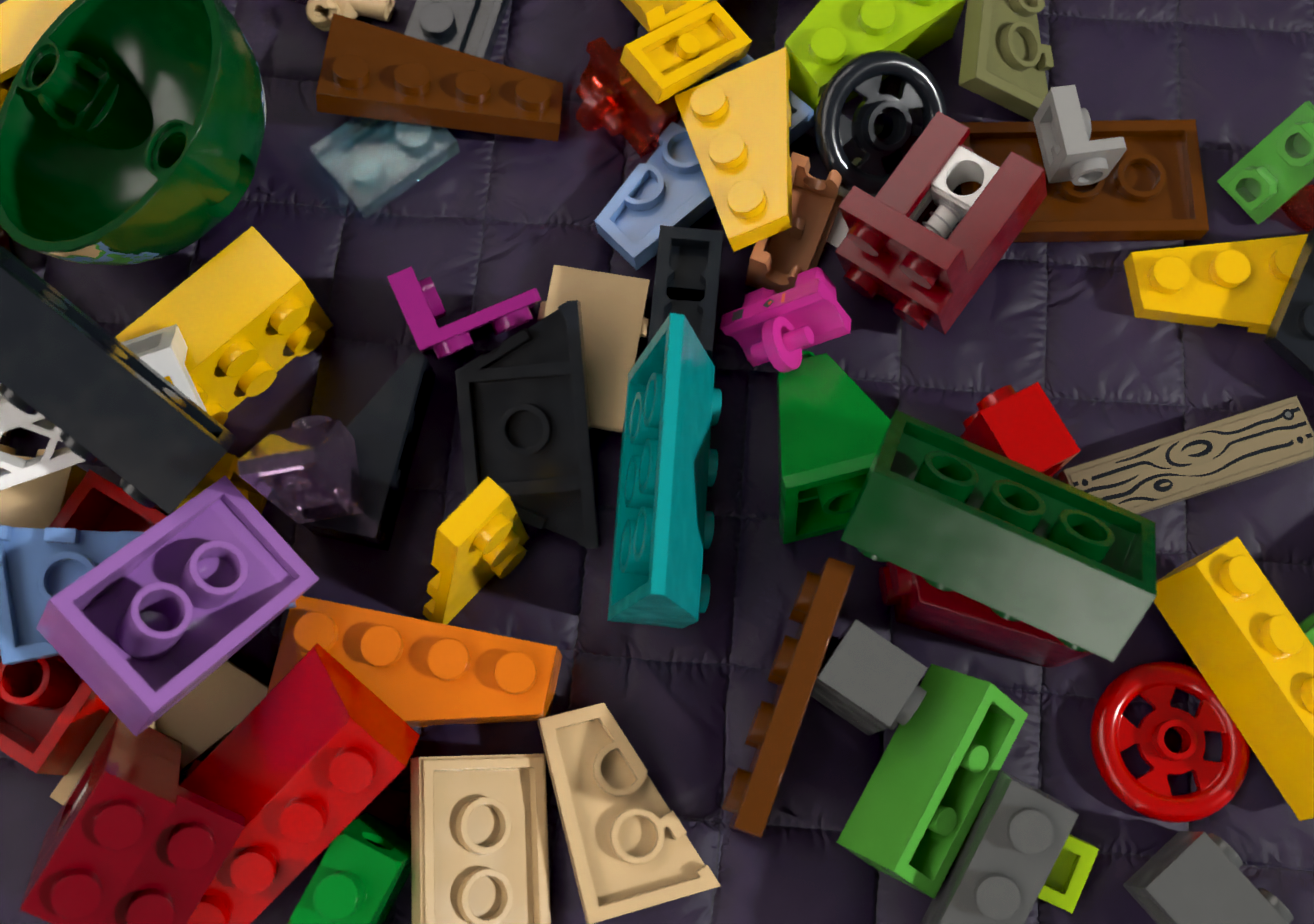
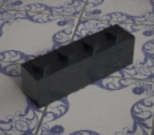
[0,246,236,515]

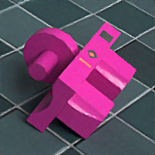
[720,267,852,373]

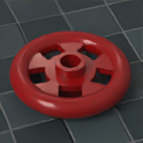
[1090,661,1251,823]

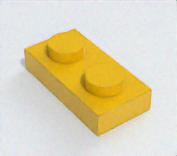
[620,0,752,104]

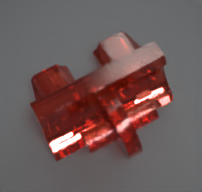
[576,37,680,157]

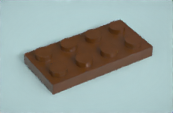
[955,119,1209,242]
[721,557,855,838]

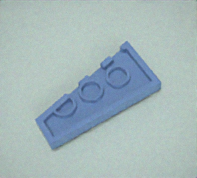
[594,54,814,270]

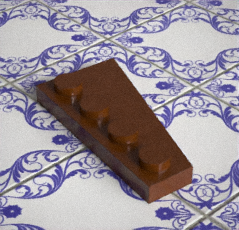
[316,13,563,142]

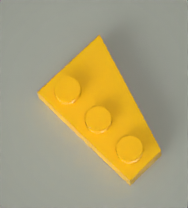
[674,47,792,252]
[423,476,529,625]

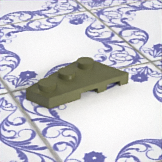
[959,0,1054,121]

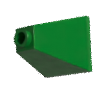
[777,351,891,545]

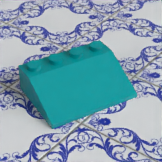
[607,313,722,629]

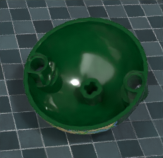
[0,0,266,266]

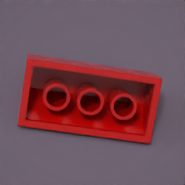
[179,643,420,924]

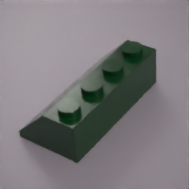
[841,410,1157,662]

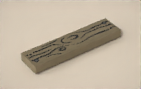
[1057,396,1314,515]

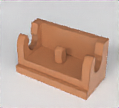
[745,152,843,294]

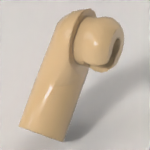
[306,0,395,31]

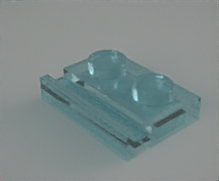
[310,117,460,220]

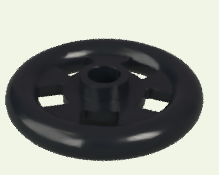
[815,50,947,197]

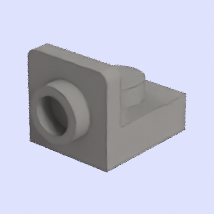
[1033,85,1127,186]

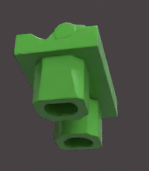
[1217,101,1314,225]

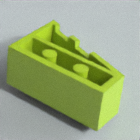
[784,0,966,122]

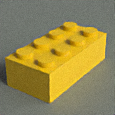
[115,226,333,425]

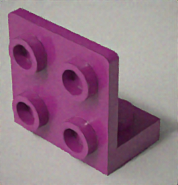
[387,266,542,360]

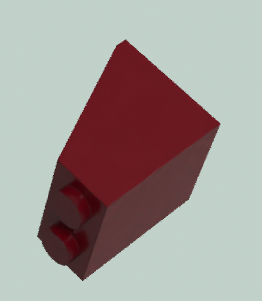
[879,562,1094,668]

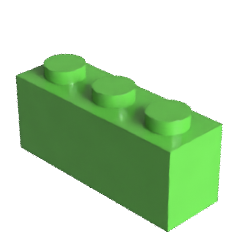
[837,664,1028,899]

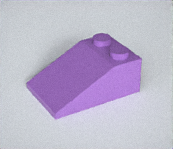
[36,476,319,737]

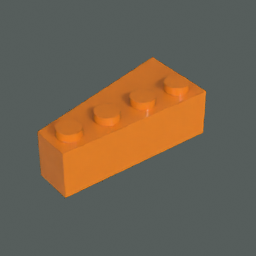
[267,596,563,727]

